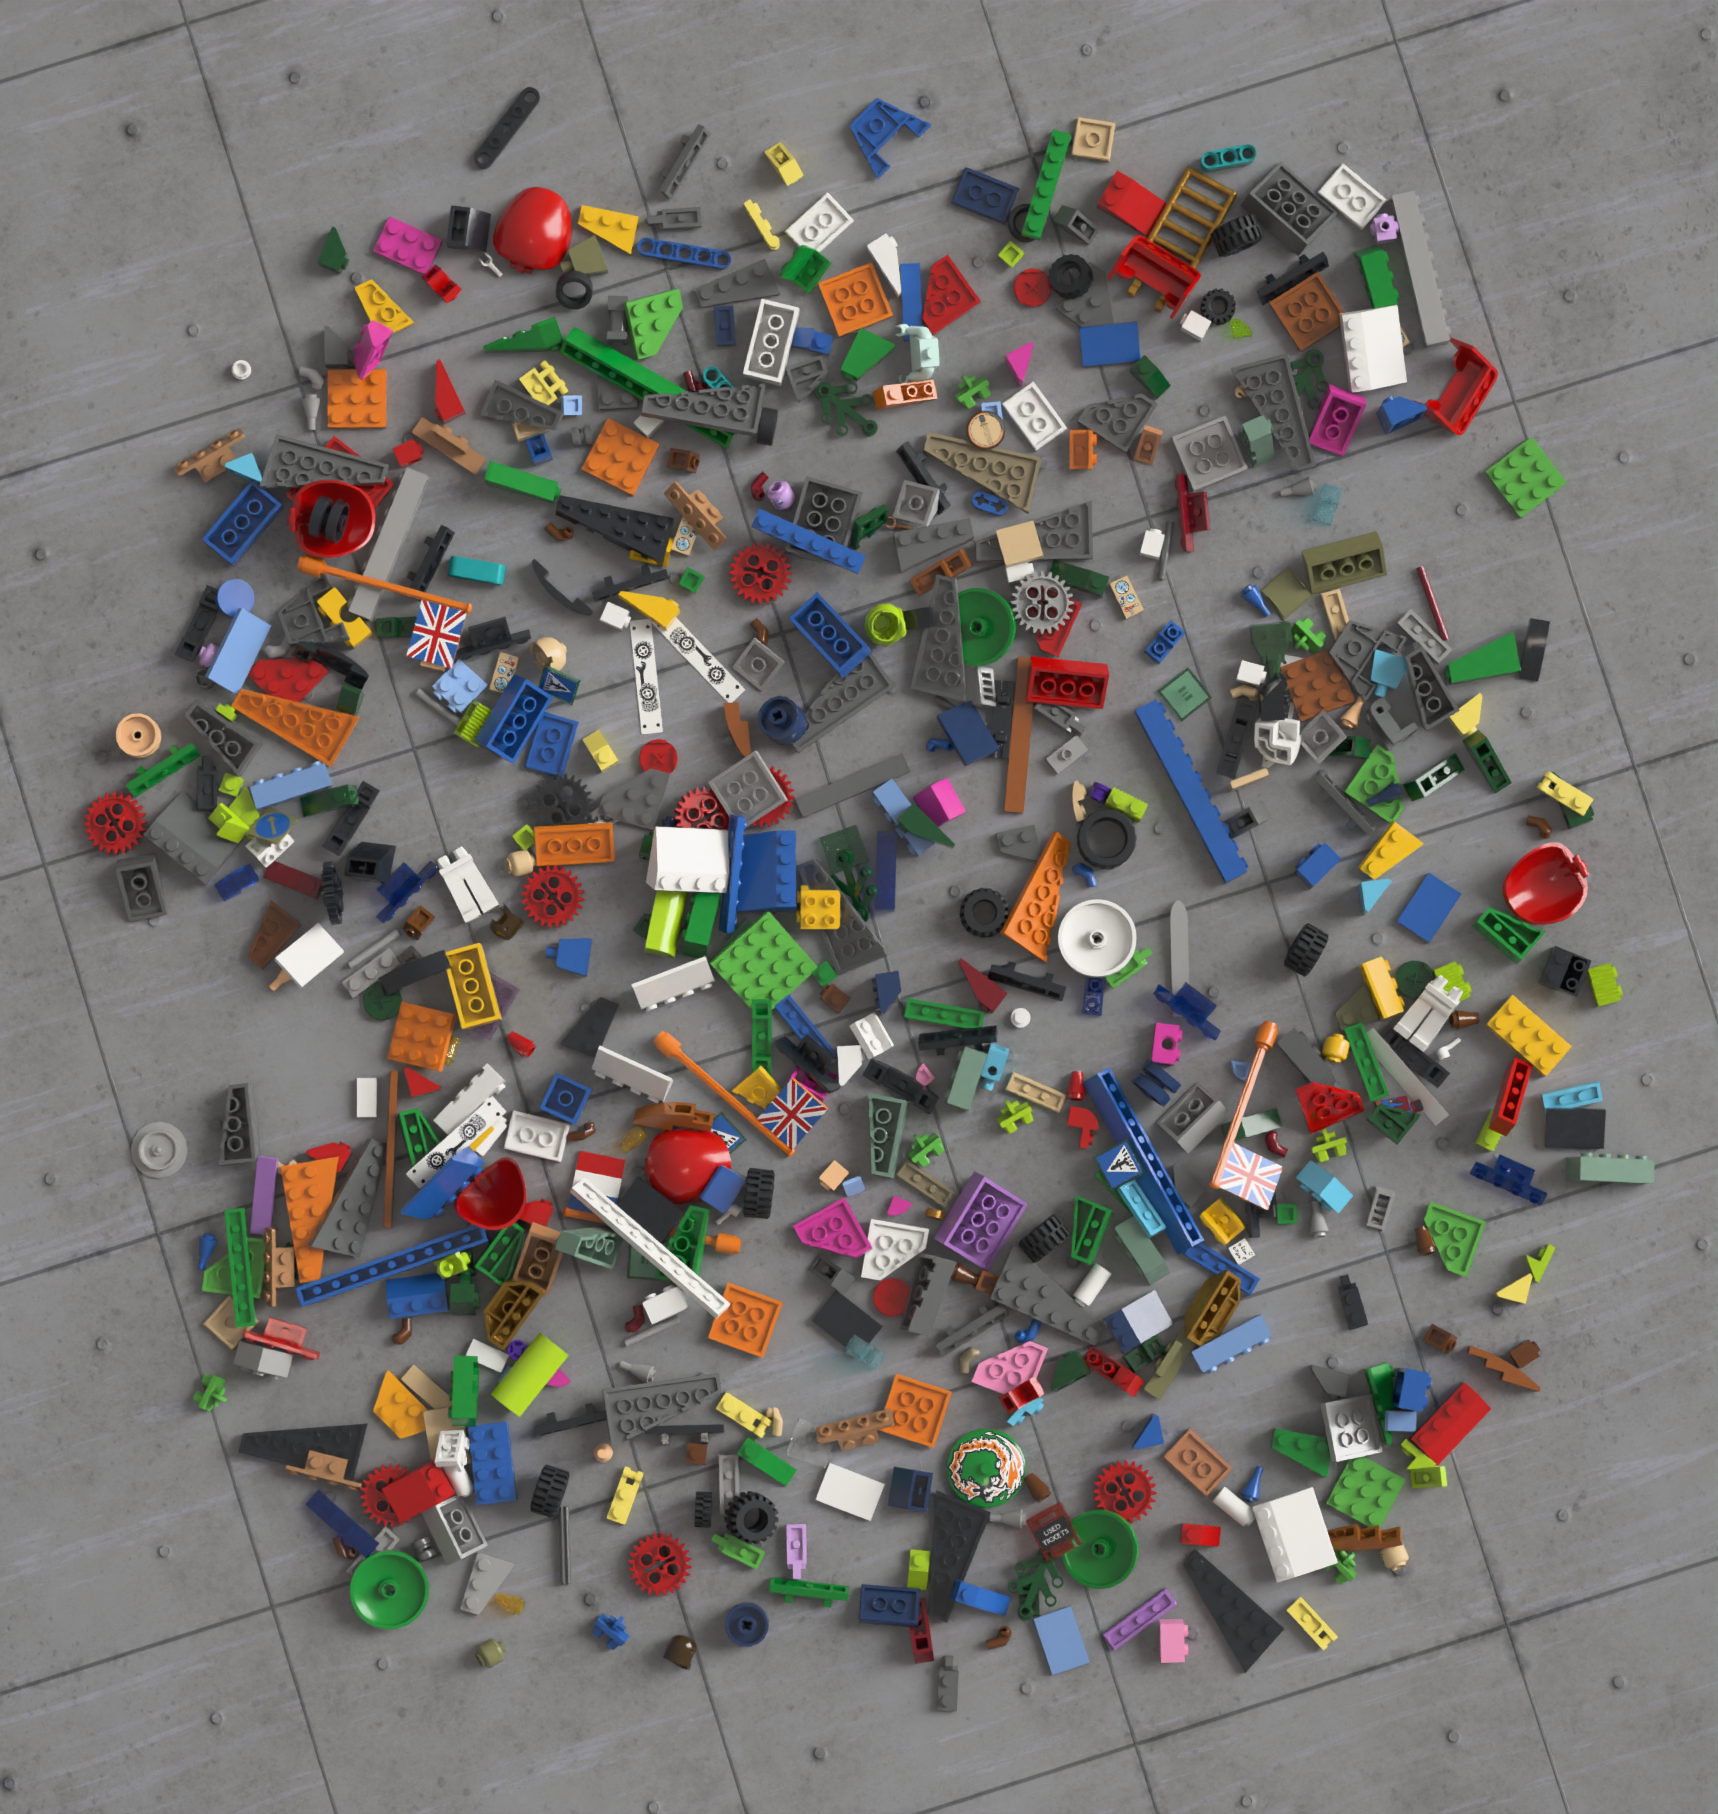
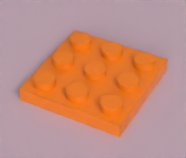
[818,262,893,338]
[328,369,387,429]
[581,418,660,496]
[387,1002,457,1072]
[708,1282,783,1358]
[879,1374,952,1448]

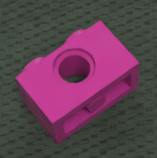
[1151,1023,1182,1065]

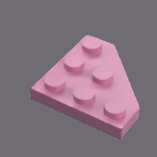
[972,1341,1048,1394]

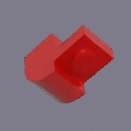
[421,264,462,304]
[1067,1106,1099,1149]
[998,1376,1045,1415]

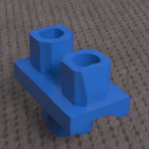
[592,1613,630,1650]

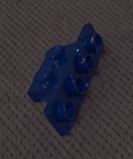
[376,861,438,923]
[1153,982,1221,1040]
[1470,1154,1547,1205]

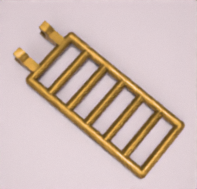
[1127,167,1237,313]

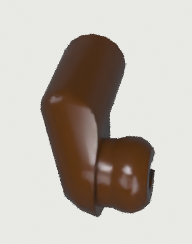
[544,523,574,541]
[750,618,769,645]
[1526,815,1552,839]
[568,1122,596,1142]
[392,1318,412,1345]
[332,1535,358,1559]
[986,1626,1011,1650]

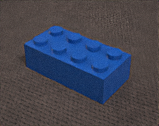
[202,480,284,567]
[789,592,872,678]
[474,674,553,764]
[1393,1368,1432,1412]
[468,1421,517,1505]

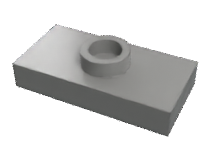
[1046,735,1088,774]

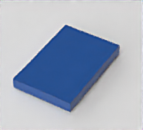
[1079,321,1140,366]
[525,712,579,778]
[1396,873,1461,943]

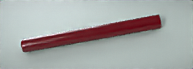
[1416,566,1449,641]

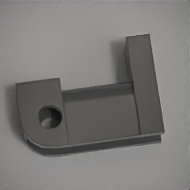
[607,296,628,345]
[1365,697,1418,751]

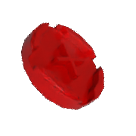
[1013,268,1052,308]
[639,739,678,774]
[873,1278,910,1317]

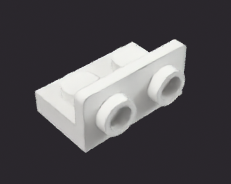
[245,834,294,867]
[850,1012,894,1060]
[435,1430,470,1473]

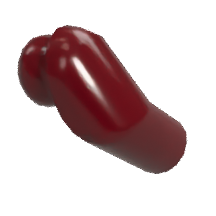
[683,370,708,392]
[751,472,769,501]
[1265,1131,1288,1158]
[625,1305,644,1333]

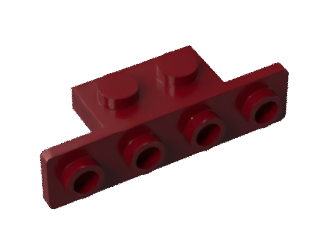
[1175,474,1210,553]

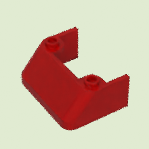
[1107,235,1201,319]
[1412,338,1498,435]

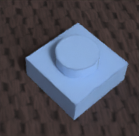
[561,395,582,415]
[981,401,1002,419]

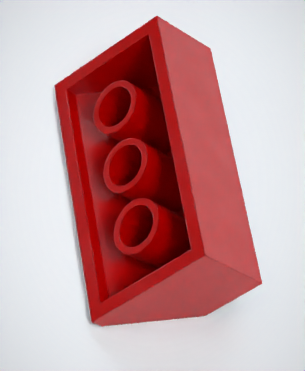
[1026,656,1109,709]
[1409,1382,1491,1466]

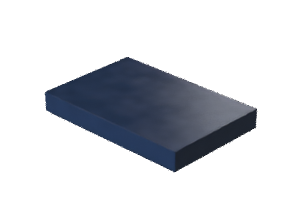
[951,167,1019,225]
[937,700,1000,766]
[858,1584,920,1628]

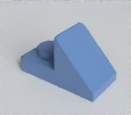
[1385,1411,1417,1432]

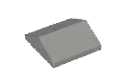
[892,480,940,527]
[732,638,785,691]
[1299,710,1347,764]

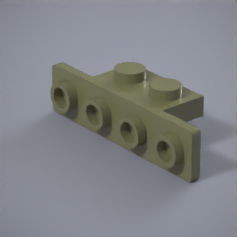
[1144,1324,1196,1399]

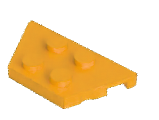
[373,1370,428,1439]

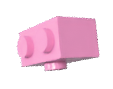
[1159,1619,1188,1663]

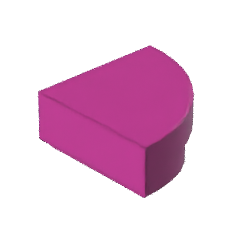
[887,1196,912,1216]
[547,1368,571,1387]

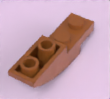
[633,1102,715,1131]

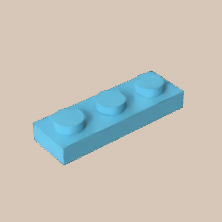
[1541,1081,1603,1113]
[1117,1179,1166,1238]

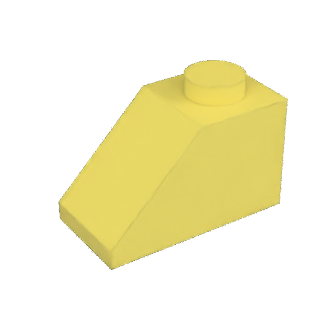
[764,142,804,186]
[1447,693,1482,737]
[582,729,619,773]

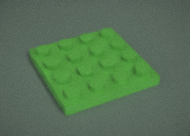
[709,910,818,1010]

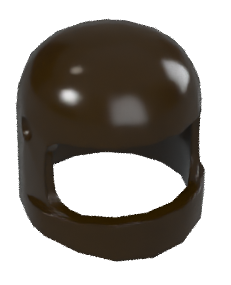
[490,903,525,941]
[663,1634,697,1670]

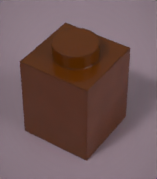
[1507,1340,1540,1369]
[685,1442,708,1465]

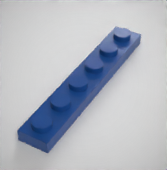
[751,509,866,574]
[719,814,746,933]

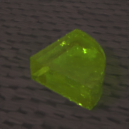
[1230,318,1252,339]

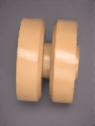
[116,713,162,759]

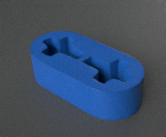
[972,491,1008,516]

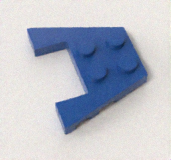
[850,98,931,180]

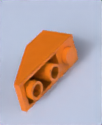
[873,380,937,410]

